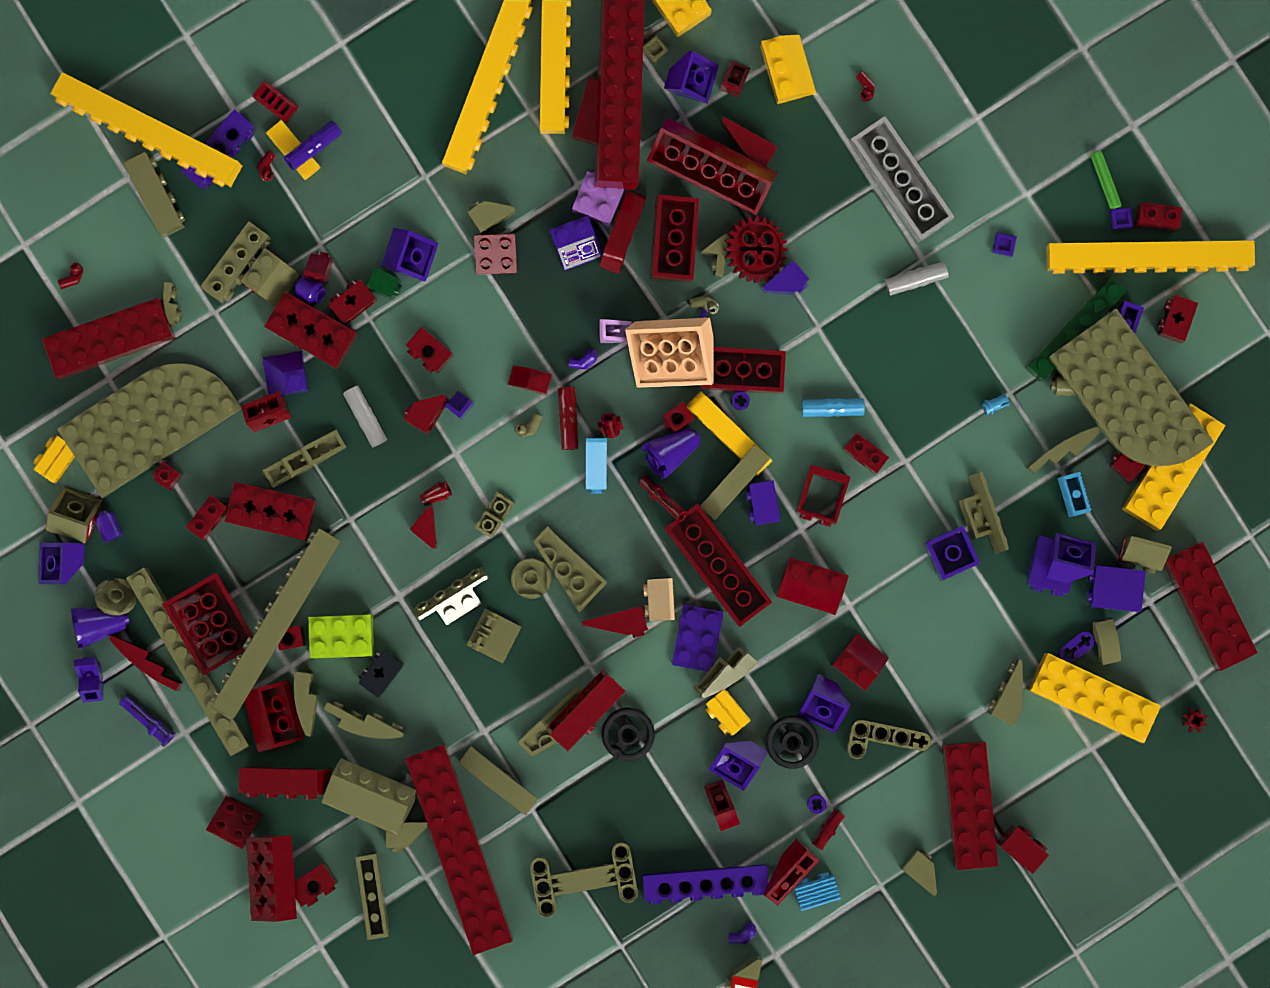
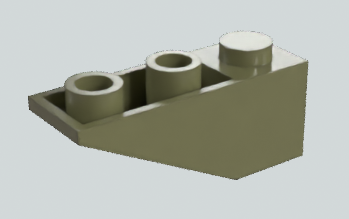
[988,660,1023,726]

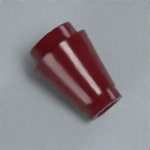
[420,481,452,506]

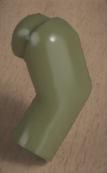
[689,295,719,314]
[515,413,543,437]

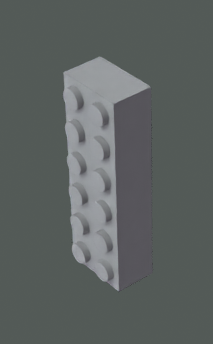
[849,116,954,243]

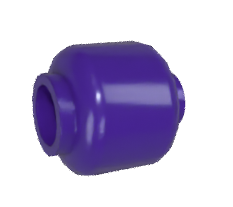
[293,276,325,306]

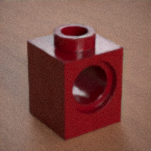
[662,402,695,433]
[277,626,306,650]

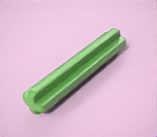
[1090,151,1122,209]

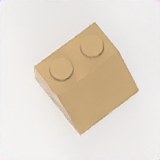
[643,578,675,621]

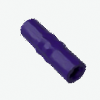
[284,121,342,171]

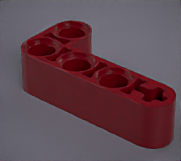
[600,190,647,274]

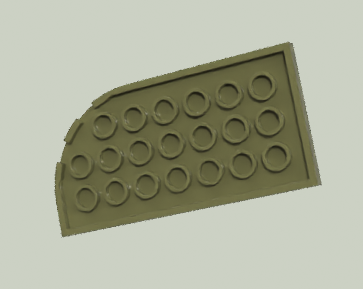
[57,363,242,498]

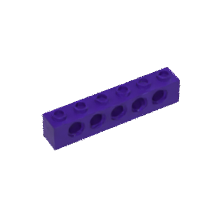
[643,864,768,904]

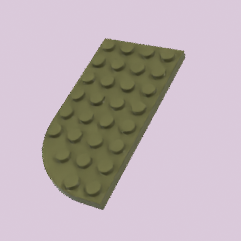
[1048,309,1214,466]

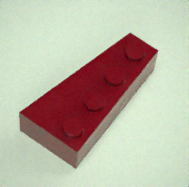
[239,767,332,799]

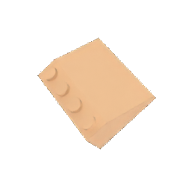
[625,318,713,388]

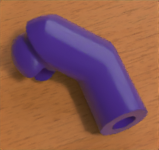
[569,349,597,370]
[728,923,757,944]

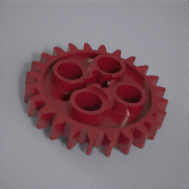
[723,216,788,283]

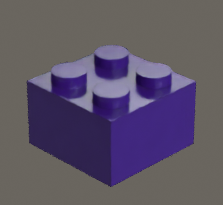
[923,526,981,581]

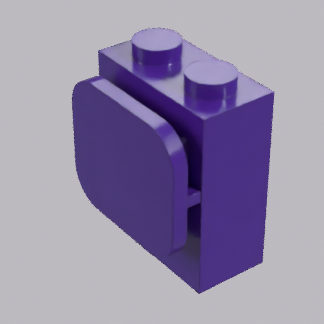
[1026,536,1072,597]
[1086,565,1146,612]

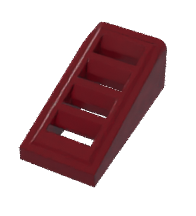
[252,81,299,123]

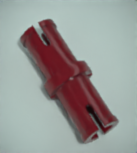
[812,809,845,851]

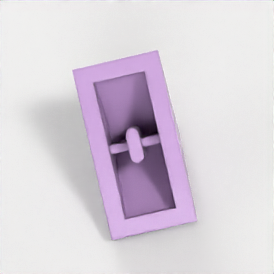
[600,319,632,343]

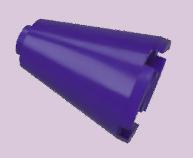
[642,428,701,480]
[70,608,129,649]

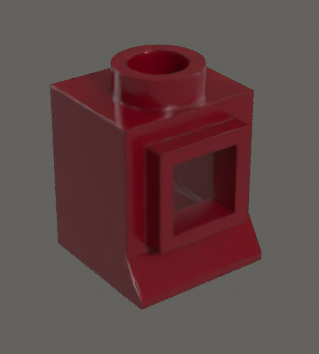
[153,461,183,491]

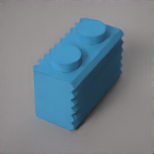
[1057,472,1092,517]
[794,871,841,911]

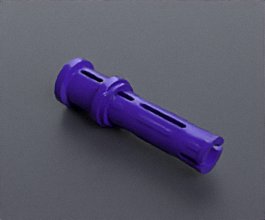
[119,695,176,747]

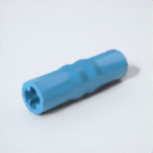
[802,398,865,417]

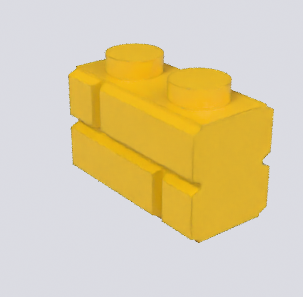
[33,435,75,483]
[705,689,751,736]

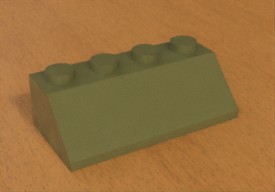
[322,758,416,835]

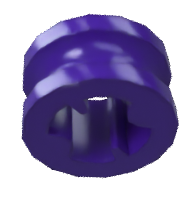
[731,392,750,411]
[807,795,826,814]

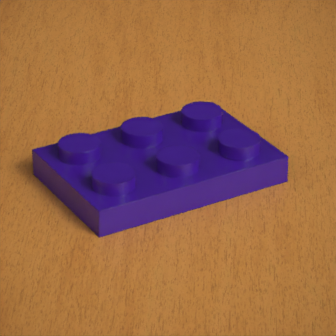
[672,604,723,671]

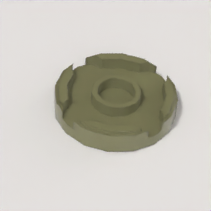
[511,558,552,599]
[95,578,137,615]

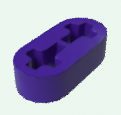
[1059,632,1095,663]

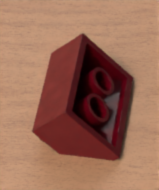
[776,557,849,615]
[245,680,305,752]

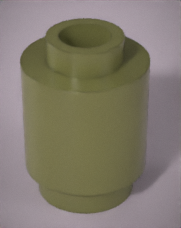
[1050,375,1075,396]

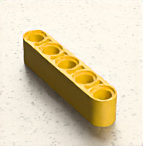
[686,391,772,476]

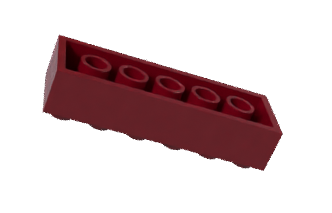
[647,118,778,215]
[42,297,176,379]
[664,503,772,627]
[1164,541,1258,671]
[942,741,998,870]

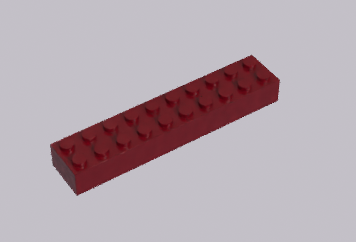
[594,0,645,190]
[405,744,514,955]

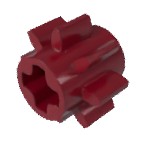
[597,413,624,438]
[1182,708,1208,733]

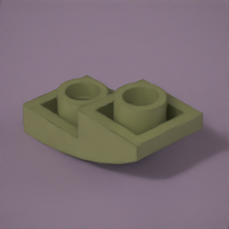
[163,282,182,327]
[475,491,515,538]
[1093,618,1121,665]

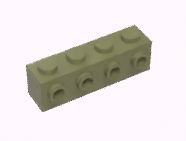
[200,221,271,304]

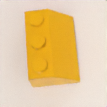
[760,35,816,104]

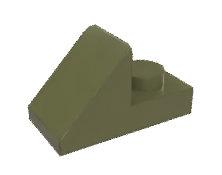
[701,234,728,278]

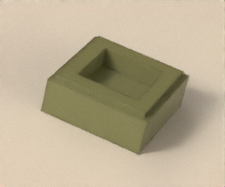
[643,35,669,64]

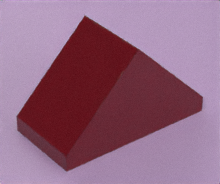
[720,61,751,98]
[409,507,437,549]

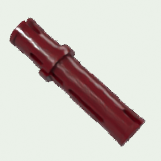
[639,475,688,522]

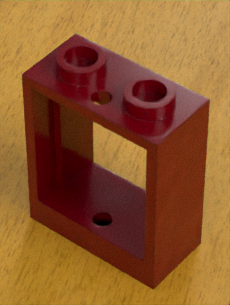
[796,465,851,527]

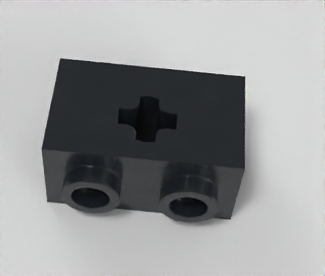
[359,650,404,698]

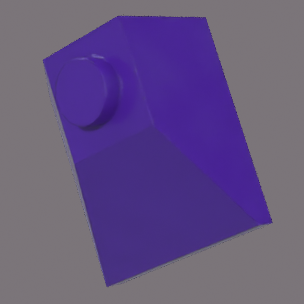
[664,50,719,104]
[262,351,309,396]
[1046,533,1096,583]
[39,543,85,584]
[798,674,850,733]
[709,741,768,791]

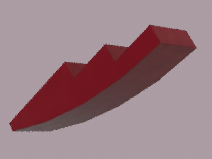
[109,635,183,691]

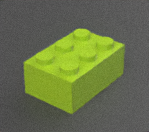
[308,615,374,659]

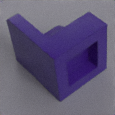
[444,391,474,420]

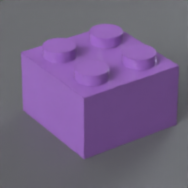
[572,171,625,227]

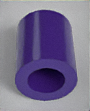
[94,510,123,543]

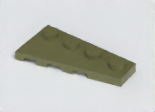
[533,527,607,613]
[517,685,605,757]

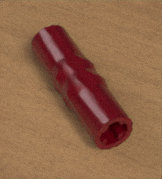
[558,387,579,450]

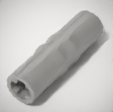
[885,261,949,296]
[343,386,388,448]

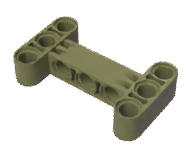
[530,841,638,918]

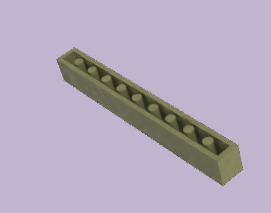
[210,529,340,720]
[126,568,252,756]

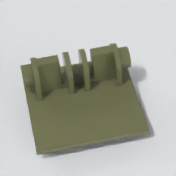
[467,609,521,663]

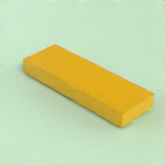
[266,120,321,180]

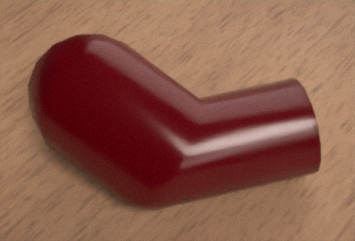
[257,151,276,181]
[58,263,83,290]

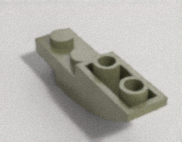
[323,700,405,739]

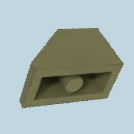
[468,201,516,235]
[386,821,428,852]
[901,849,937,896]

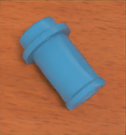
[982,394,1010,415]

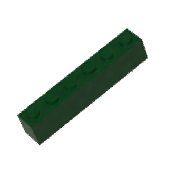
[1025,277,1127,382]

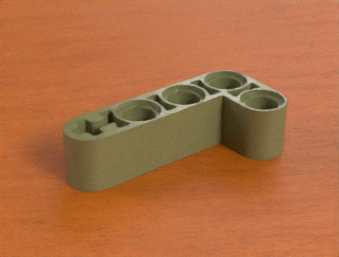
[846,720,931,759]

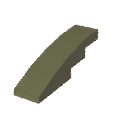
[1026,426,1102,474]
[262,430,346,489]
[700,445,770,520]
[458,747,538,815]

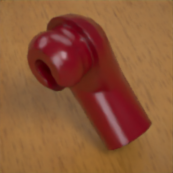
[856,71,875,101]

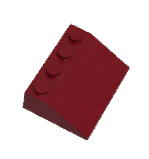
[162,573,254,676]

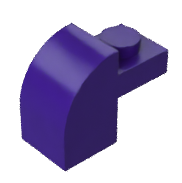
[74,657,104,703]

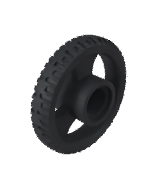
[601,707,655,761]
[765,715,819,769]

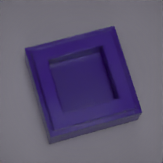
[1109,207,1133,230]
[992,232,1017,257]

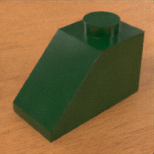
[367,267,402,300]

